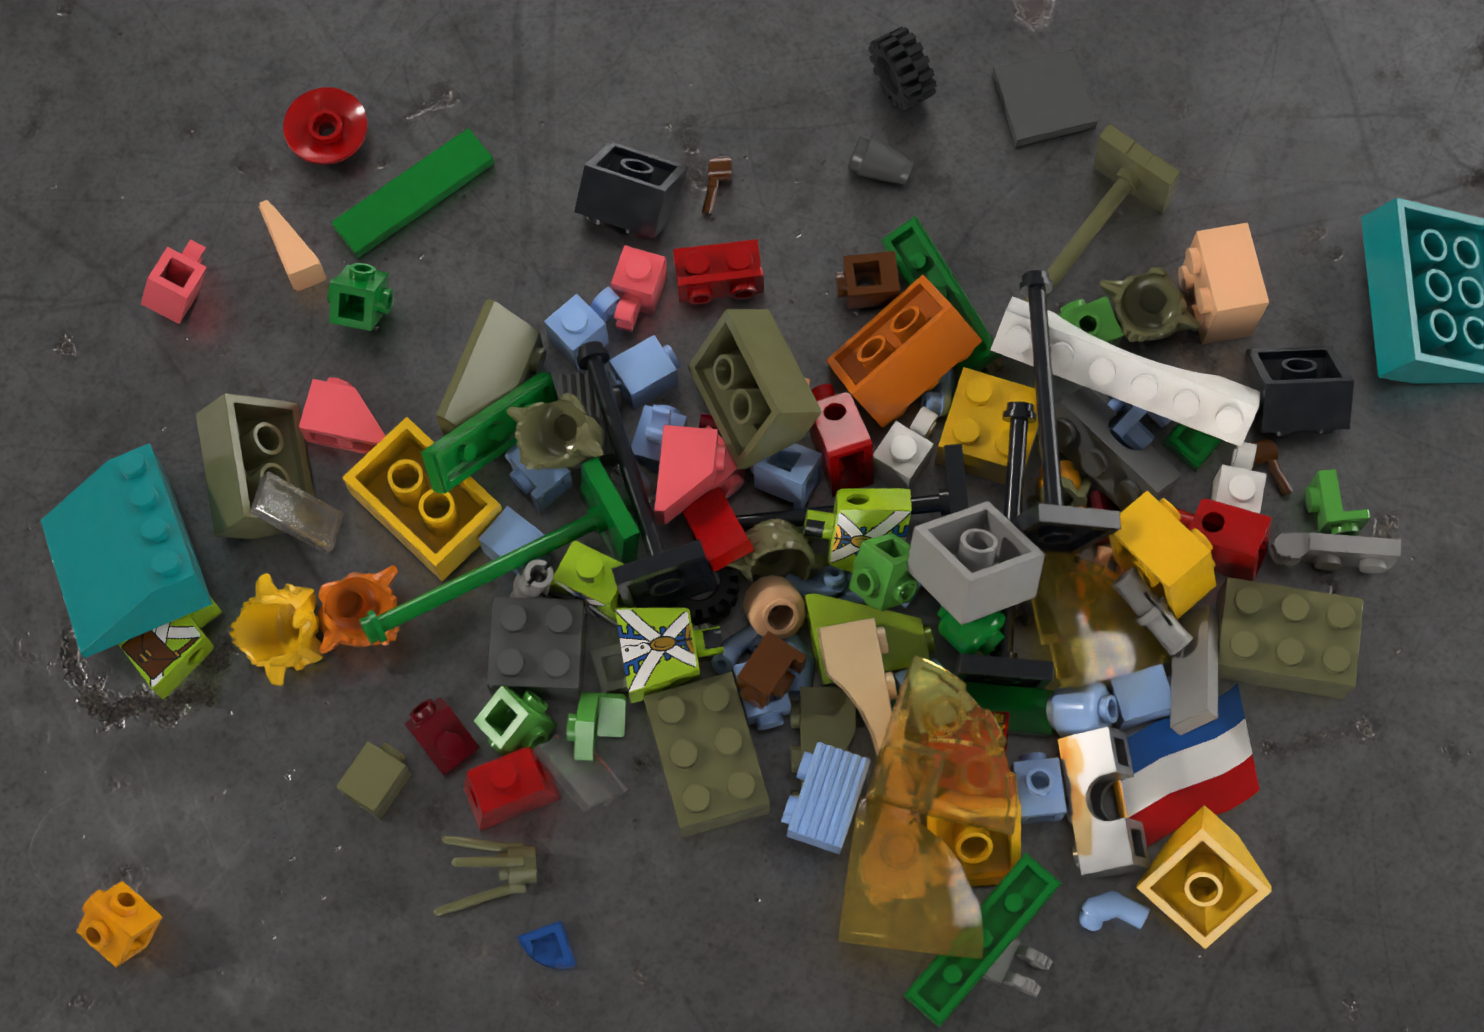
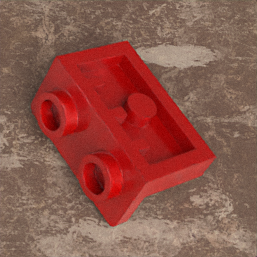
[673,239,764,305]

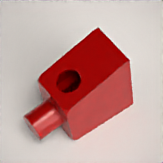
[809,384,874,497]
[1175,498,1272,581]
[464,747,561,832]

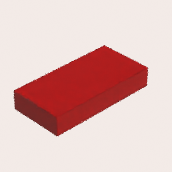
[682,487,754,572]

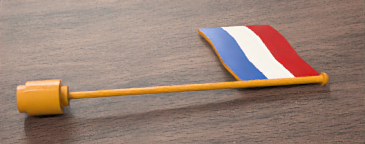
[1036,460,1260,847]

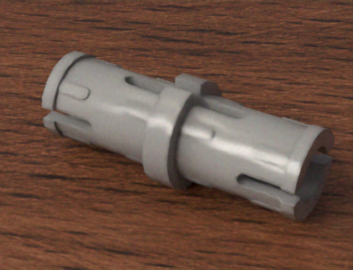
[510,559,554,598]
[1111,567,1193,656]

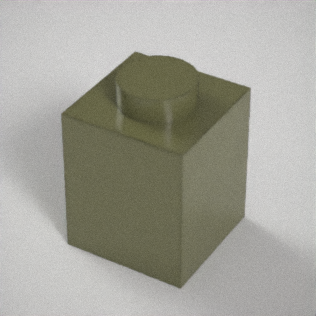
[336,741,412,820]

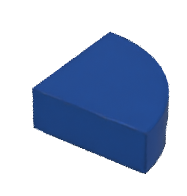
[517,921,577,969]

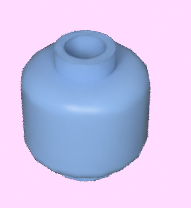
[1046,680,1119,738]

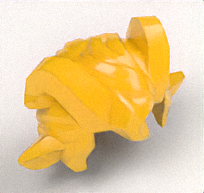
[229,573,323,687]

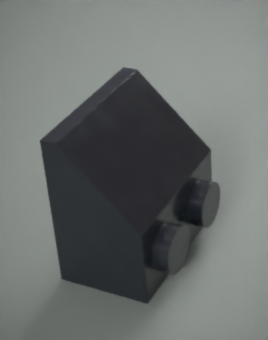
[574,141,688,239]
[1246,346,1354,436]

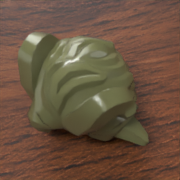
[1099,266,1201,342]
[506,392,606,470]
[727,518,828,582]

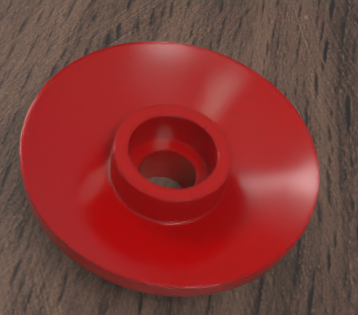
[283,87,368,165]

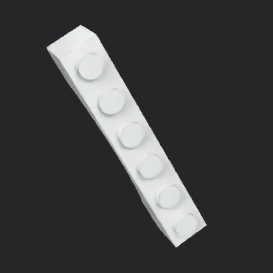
[991,296,1260,447]

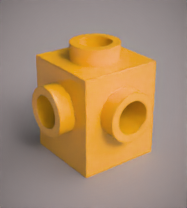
[76,881,163,968]

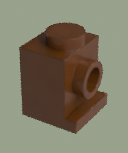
[835,251,900,309]
[737,631,807,710]

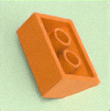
[825,275,982,428]

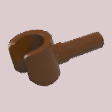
[701,157,732,216]
[1251,439,1293,496]

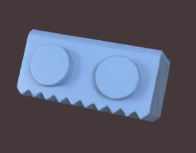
[781,742,871,855]

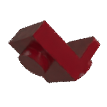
[404,697,480,775]

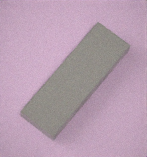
[1170,605,1218,736]

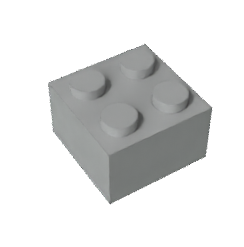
[907,501,1045,625]

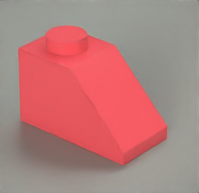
[299,378,386,454]
[654,425,726,525]

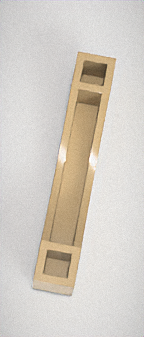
[816,618,931,906]

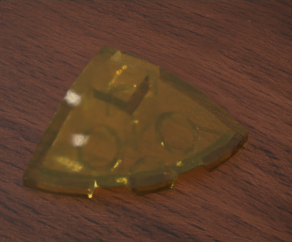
[1031,553,1172,689]
[866,655,1018,834]
[838,797,983,959]

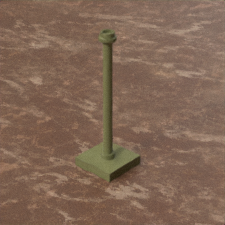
[980,124,1180,376]

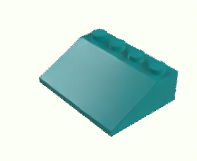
[1361,197,1484,384]
[40,443,213,658]

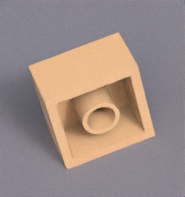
[1178,223,1269,345]

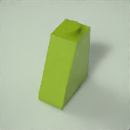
[802,593,935,685]

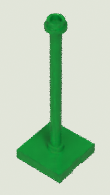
[359,457,640,644]

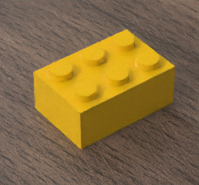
[342,417,502,582]

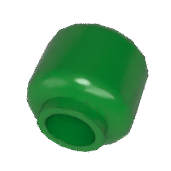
[937,606,1006,656]

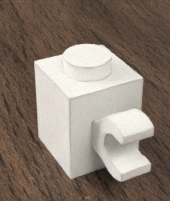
[873,406,938,490]
[1210,442,1267,514]

